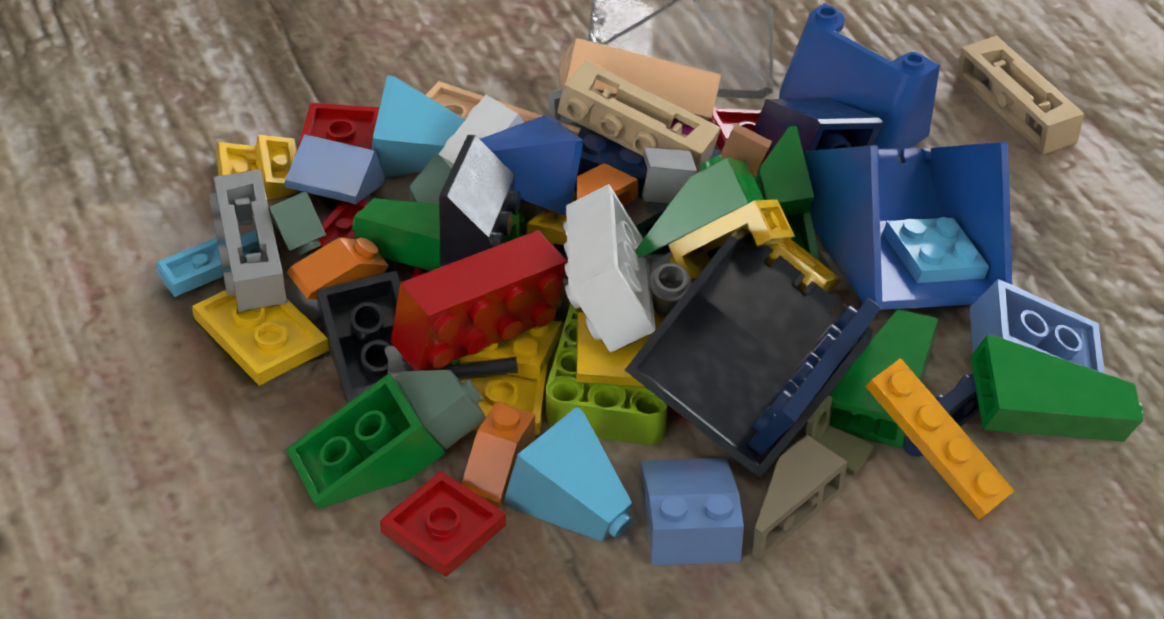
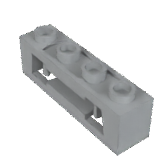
[209,169,287,311]

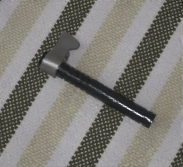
[385,346,518,384]

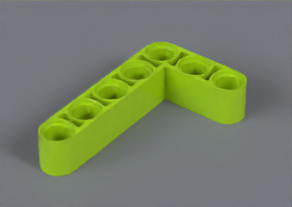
[546,303,668,445]

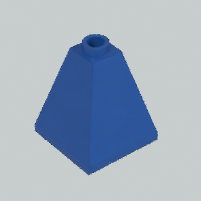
[480,115,583,215]

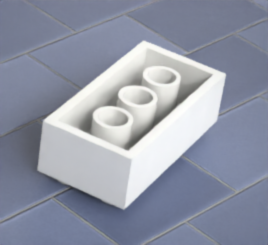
[563,184,655,353]

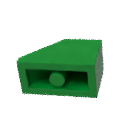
[756,126,814,216]

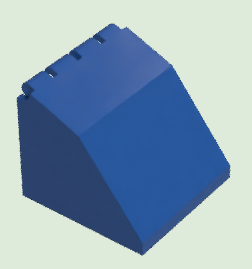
[804,142,1012,310]

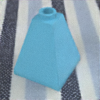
[372,75,465,178]
[503,407,633,542]

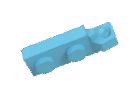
[155,230,260,297]

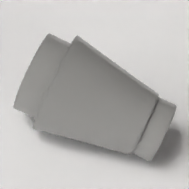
[649,263,691,316]

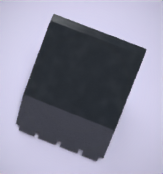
[625,227,874,479]

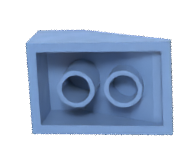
[970,279,1105,373]
[640,458,744,565]

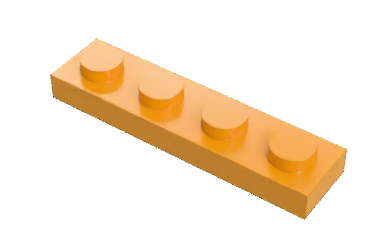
[865,358,1015,520]

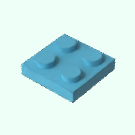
[882,217,989,283]

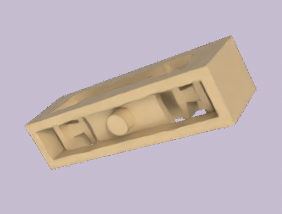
[957,35,1084,155]
[557,60,721,173]

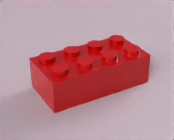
[391,230,568,371]

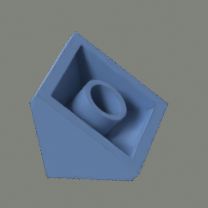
[284,134,385,204]

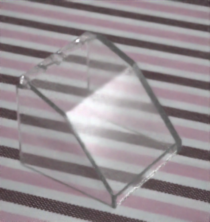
[588,0,773,99]

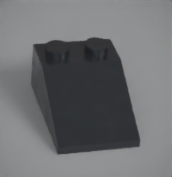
[317,271,415,404]

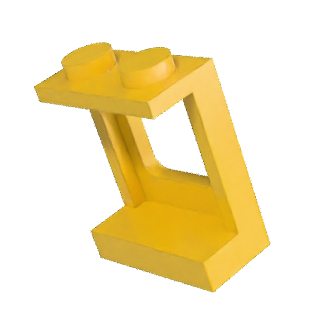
[668,199,795,281]

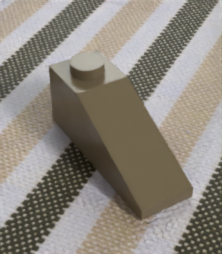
[752,435,847,562]

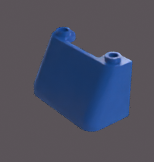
[779,3,940,157]

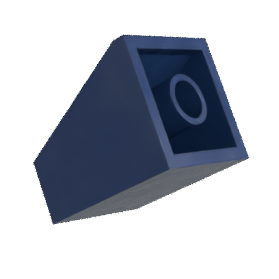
[754,98,883,156]

